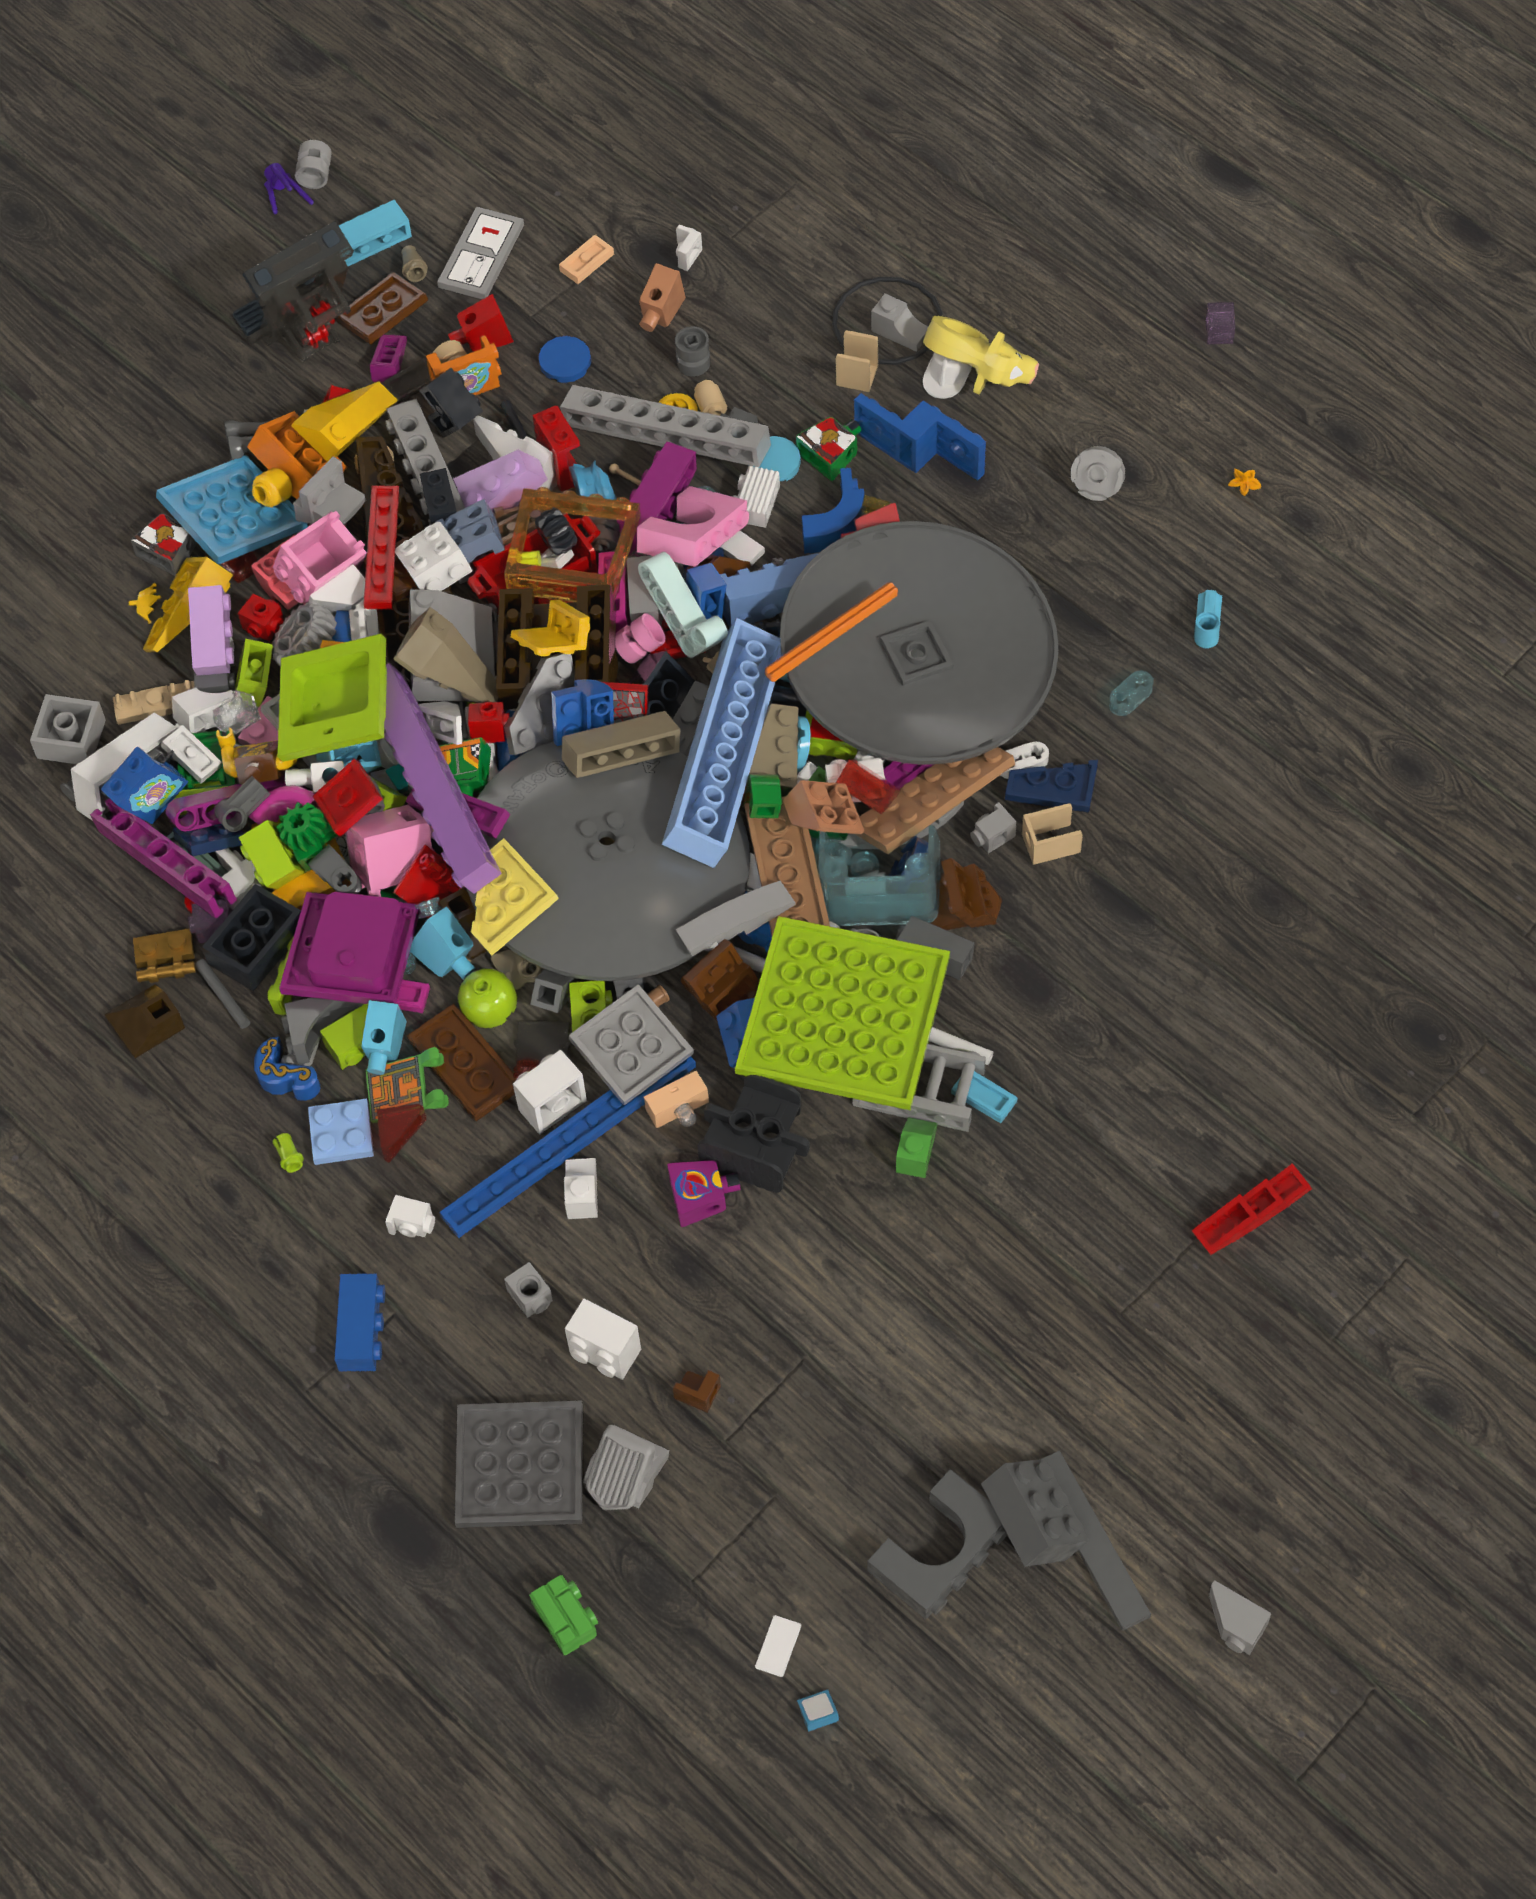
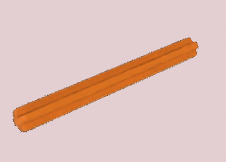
[765,582,898,682]

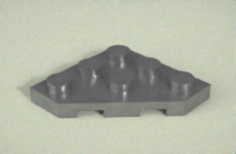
[504,653,575,755]

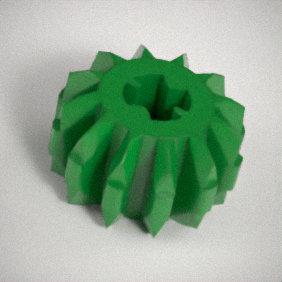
[276,802,328,852]

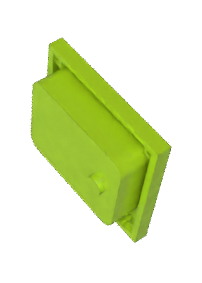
[277,634,387,762]

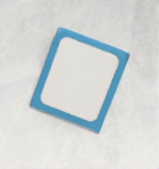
[797,1690,839,1732]

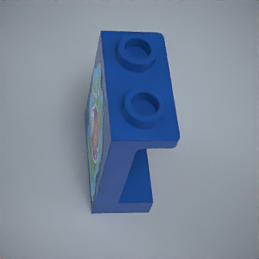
[101,747,189,824]

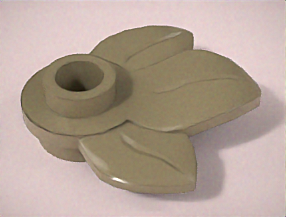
[491,950,544,990]

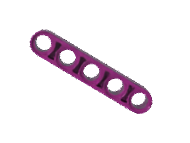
[166,774,306,831]

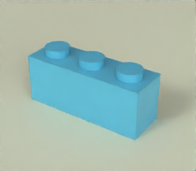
[335,200,412,268]

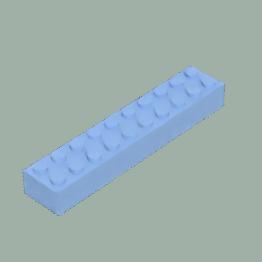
[662,618,782,868]

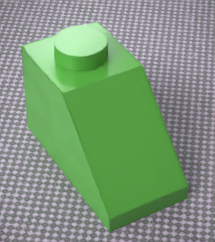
[896,1117,938,1178]

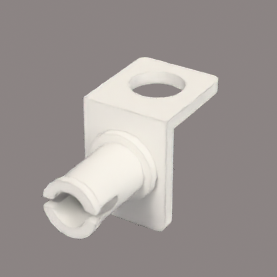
[285,761,344,792]

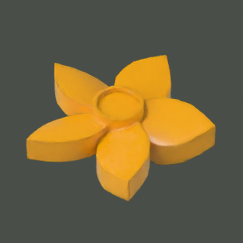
[1228,469,1261,496]

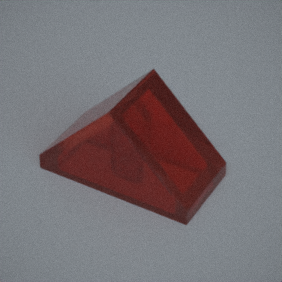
[377,1103,427,1163]

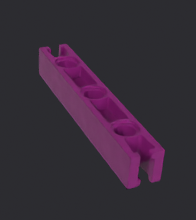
[90,798,237,918]

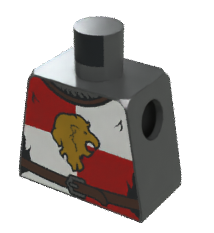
[131,514,196,576]

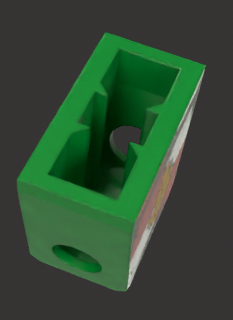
[796,417,861,481]

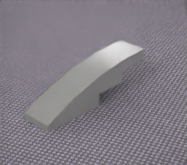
[676,881,796,956]

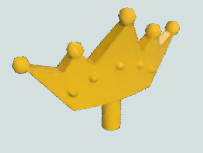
[129,583,161,624]

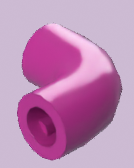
[248,785,321,825]

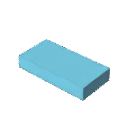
[951,1071,1017,1123]

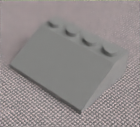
[409,590,495,702]

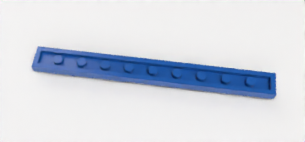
[440,1056,696,1238]

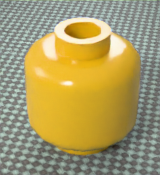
[252,468,292,508]

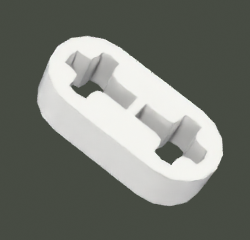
[1000,742,1049,779]

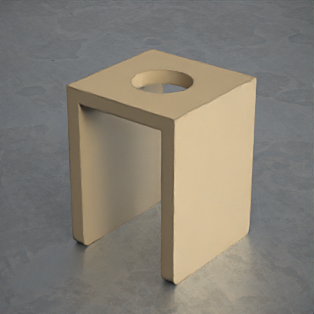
[836,330,878,392]
[1022,803,1082,865]

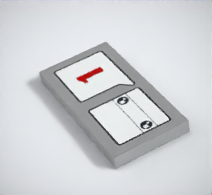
[437,207,524,299]

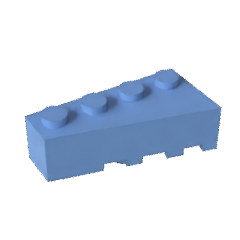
[720,553,818,627]

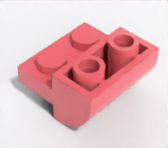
[251,535,298,610]

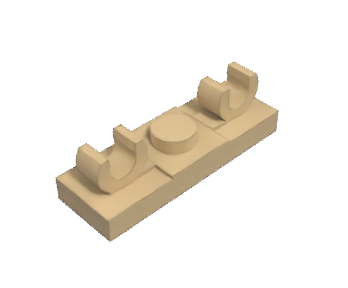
[113,680,195,725]

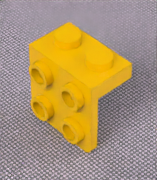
[511,600,590,656]

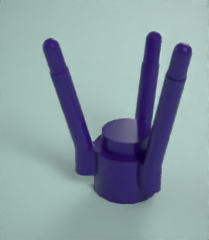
[264,163,314,214]

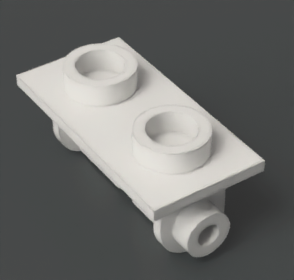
[349,603,379,640]

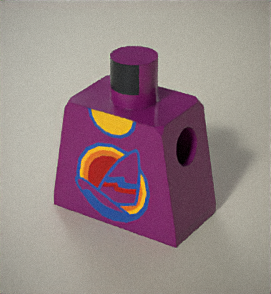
[667,1160,741,1227]

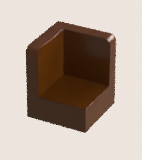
[673,1370,721,1413]

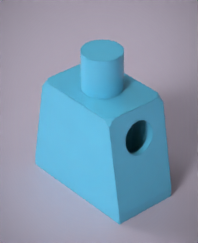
[316,740,382,782]
[410,907,476,980]
[362,1000,407,1075]

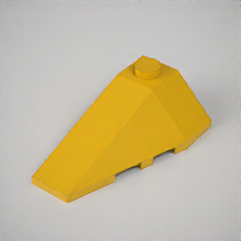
[291,382,398,462]
[143,557,233,652]

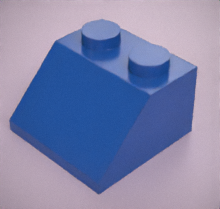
[716,998,755,1068]

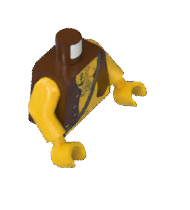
[216,727,298,785]

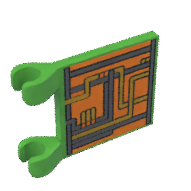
[366,1047,449,1124]

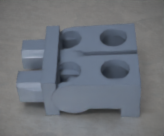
[435,499,505,563]

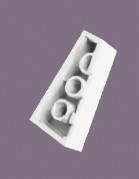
[71,713,178,821]

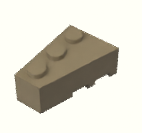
[744,704,798,797]

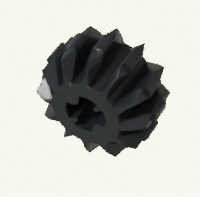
[535,507,577,556]

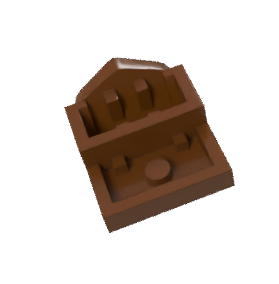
[924,858,1002,930]
[680,939,760,1022]

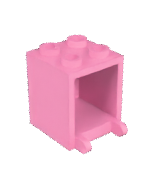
[273,511,367,605]
[346,805,435,897]

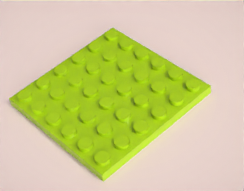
[735,916,950,1111]

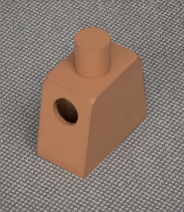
[639,263,686,332]

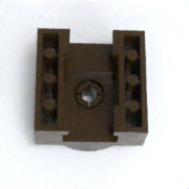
[496,585,618,709]

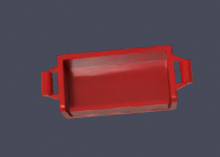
[467,513,600,615]

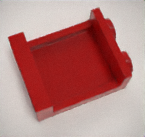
[533,406,580,492]

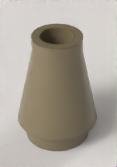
[401,245,428,282]

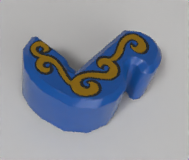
[254,1036,321,1101]

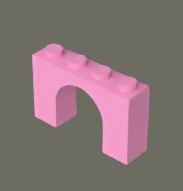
[637,486,749,567]

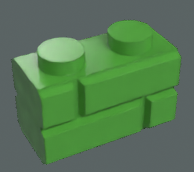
[529,1575,598,1655]

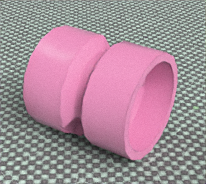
[615,613,665,664]

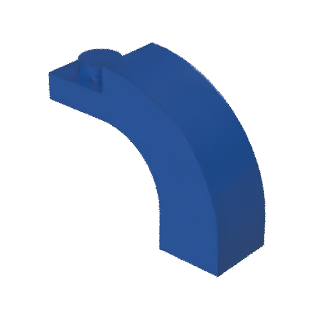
[802,468,864,554]

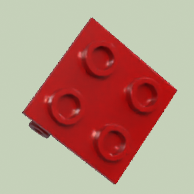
[393,845,466,919]

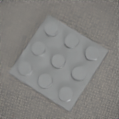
[569,984,694,1105]

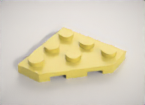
[471,838,559,956]

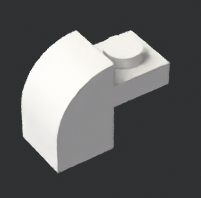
[215,848,261,910]

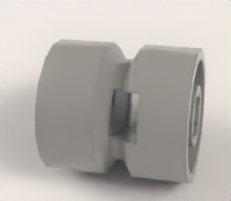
[295,140,332,189]

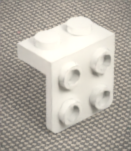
[395,522,473,591]

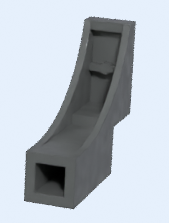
[281,998,364,1065]

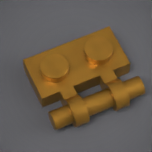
[133,928,196,983]

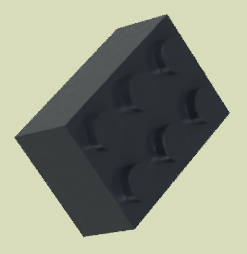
[202,884,301,991]

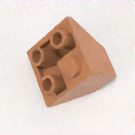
[782,780,864,834]

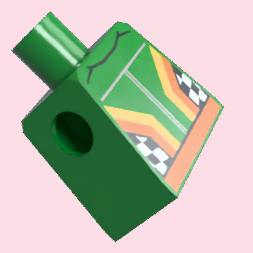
[439,737,491,797]

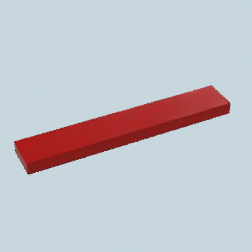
[364,486,399,609]

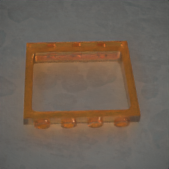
[504,487,641,602]

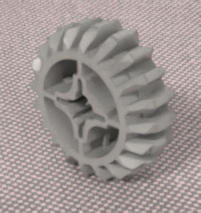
[272,602,337,667]

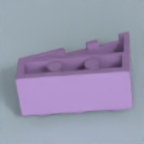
[453,450,548,513]
[188,585,234,676]

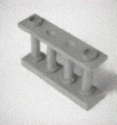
[853,1044,986,1132]

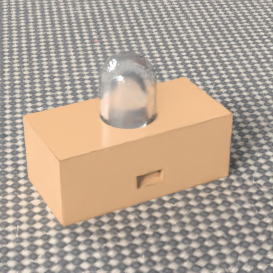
[644,1071,709,1128]

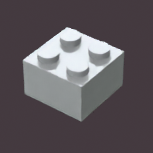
[30,694,106,764]

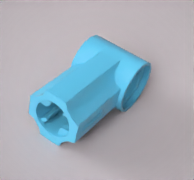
[1194,590,1222,648]

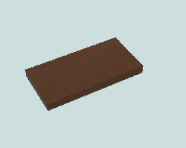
[406,1003,517,1121]

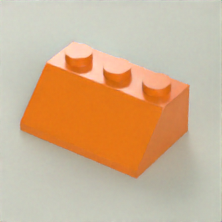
[247,411,347,500]

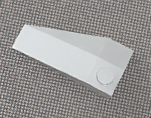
[473,415,557,500]

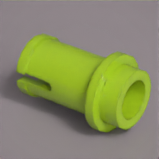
[273,1133,304,1173]

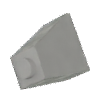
[626,555,684,626]

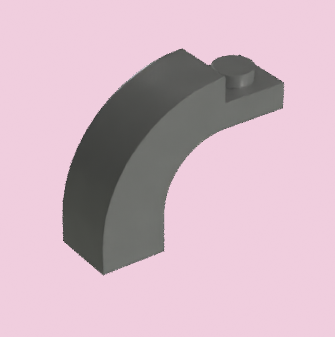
[531,969,579,1013]

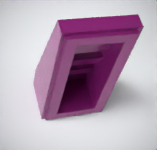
[370,335,407,383]

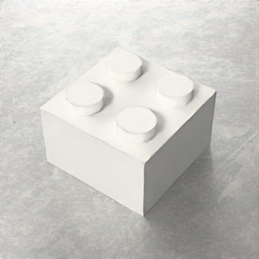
[513,1050,587,1134]
[565,1299,641,1380]

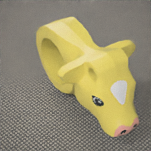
[923,316,1039,395]

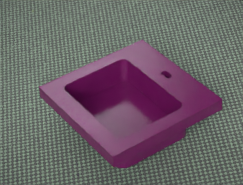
[279,892,420,1004]

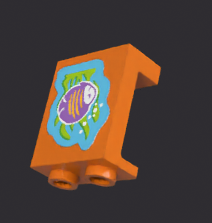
[426,336,502,395]

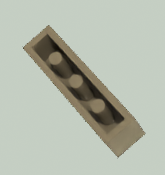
[562,711,680,778]

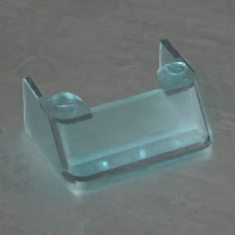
[818,825,940,926]

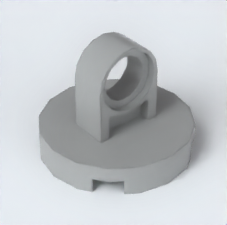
[1071,446,1125,501]

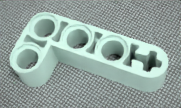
[638,552,728,658]

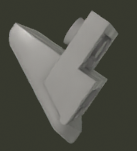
[293,457,365,525]
[583,1425,669,1510]

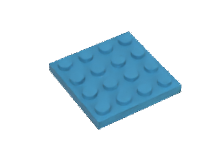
[156,455,308,565]

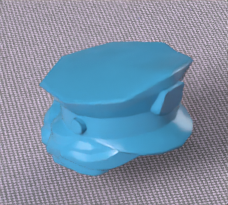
[569,460,624,515]

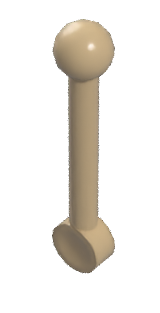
[609,464,641,486]

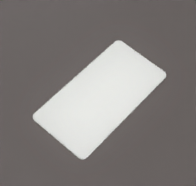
[755,1615,801,1677]

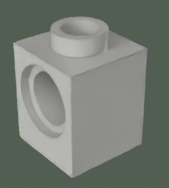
[504,1262,553,1318]

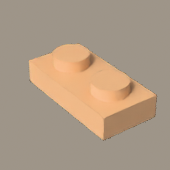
[559,235,614,284]

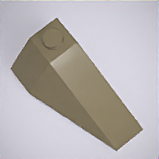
[394,607,499,703]

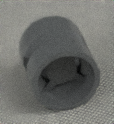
[675,326,710,376]
[585,507,620,558]

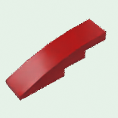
[1192,1163,1312,1255]

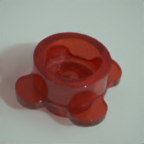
[513,1058,540,1079]

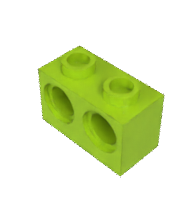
[569,981,613,1032]

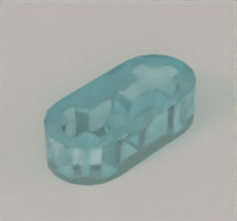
[1109,670,1153,716]

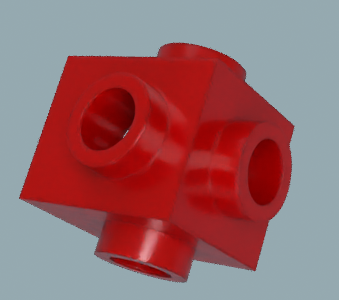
[238,594,284,642]

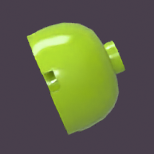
[458,968,517,1028]

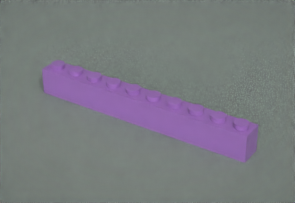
[384,663,502,894]

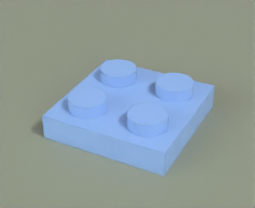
[308,1098,374,1165]

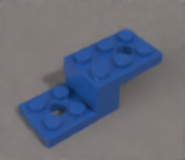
[854,393,986,481]

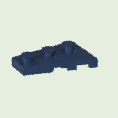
[1005,760,1098,813]

